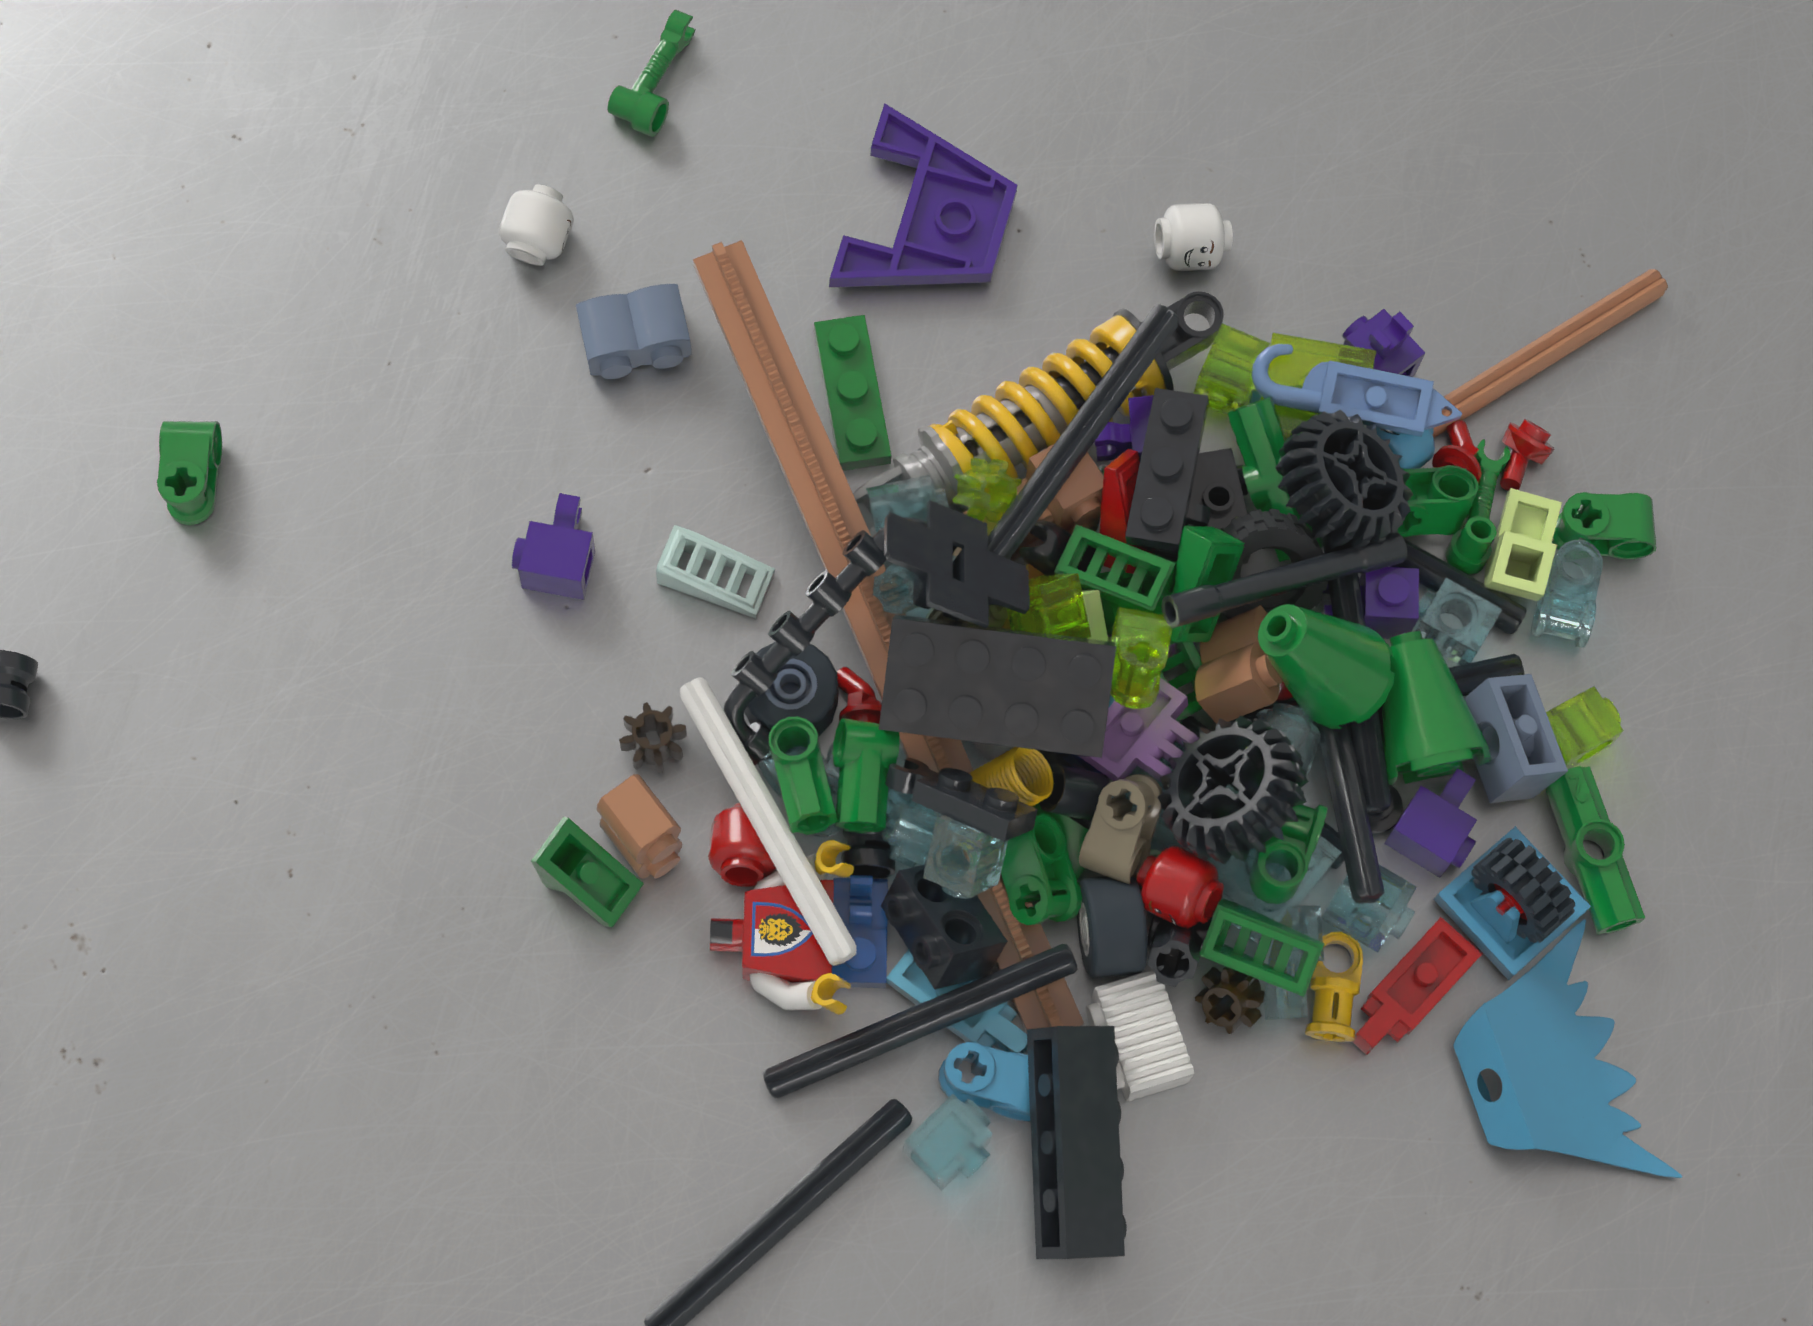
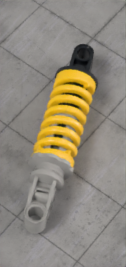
[853,291,1224,537]

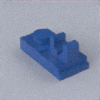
[832,875,888,988]

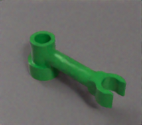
[607,9,696,137]
[1445,439,1510,575]

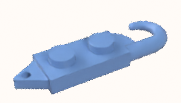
[1252,344,1462,437]

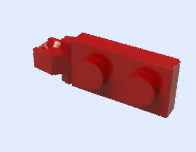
[1351,917,1482,1055]

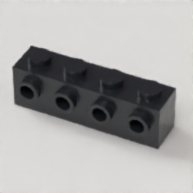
[1027,1026,1127,1259]

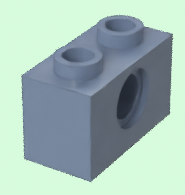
[1464,674,1568,803]

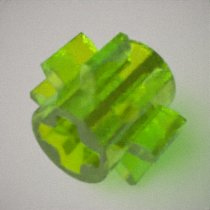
[952,458,1022,523]

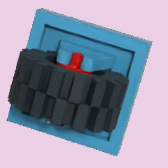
[1433,826,1591,980]

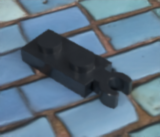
[885,758,1038,842]

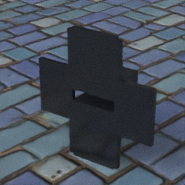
[884,500,1030,628]

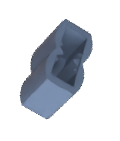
[576,284,692,379]

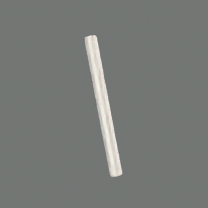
[680,677,857,966]

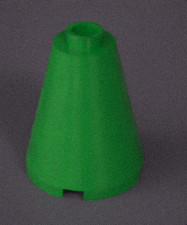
[1258,604,1395,729]
[1382,631,1492,785]

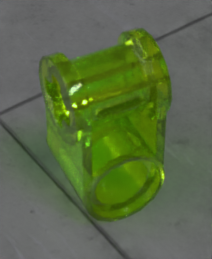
[1110,607,1172,709]

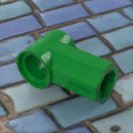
[769,716,838,836]
[832,719,900,833]

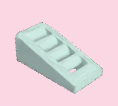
[656,525,775,619]

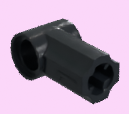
[1037,750,1110,821]
[1147,915,1212,987]

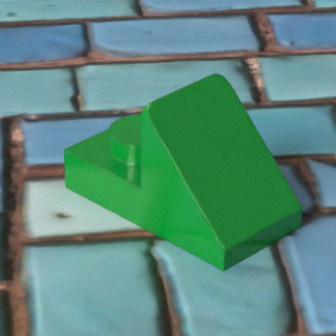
[531,816,644,928]

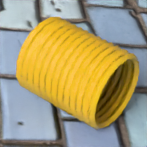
[969,747,1054,807]

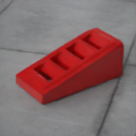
[1099,449,1155,574]

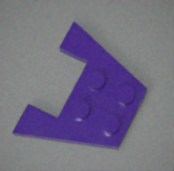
[829,103,1018,287]

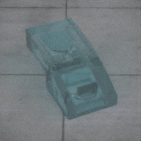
[1264,905,1324,1020]

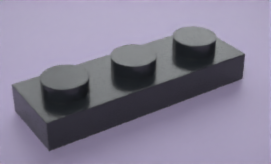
[1125,388,1209,552]

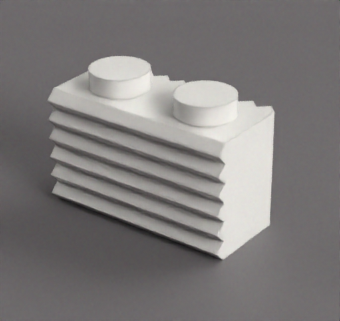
[1086,970,1194,1102]

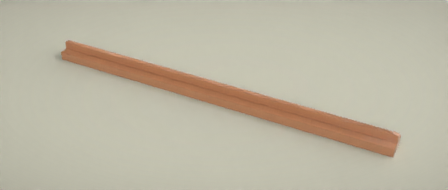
[693,240,1084,1034]

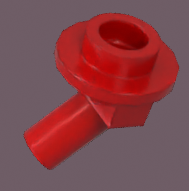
[1500,419,1554,491]
[1432,420,1482,482]
[837,666,882,724]

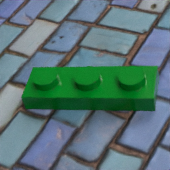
[814,315,892,471]

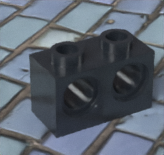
[881,858,1008,990]

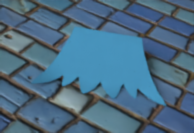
[1453,919,1682,1178]

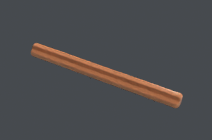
[1433,269,1668,438]

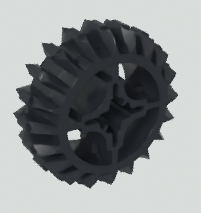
[1275,410,1413,549]
[1157,715,1309,865]

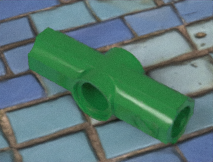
[1227,397,1323,562]
[1545,766,1645,934]

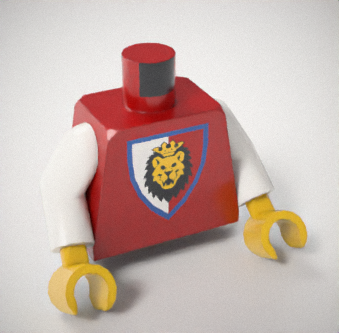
[710,840,854,1015]

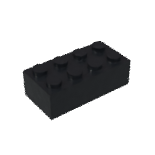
[879,614,1116,758]

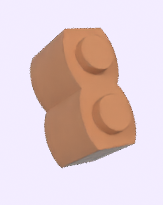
[1195,605,1283,724]
[596,774,682,879]

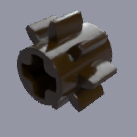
[619,702,687,773]
[1195,966,1269,1034]

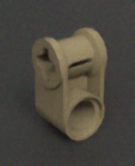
[1079,774,1163,884]

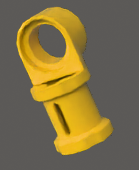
[1305,931,1363,1042]

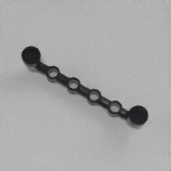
[723,517,957,766]

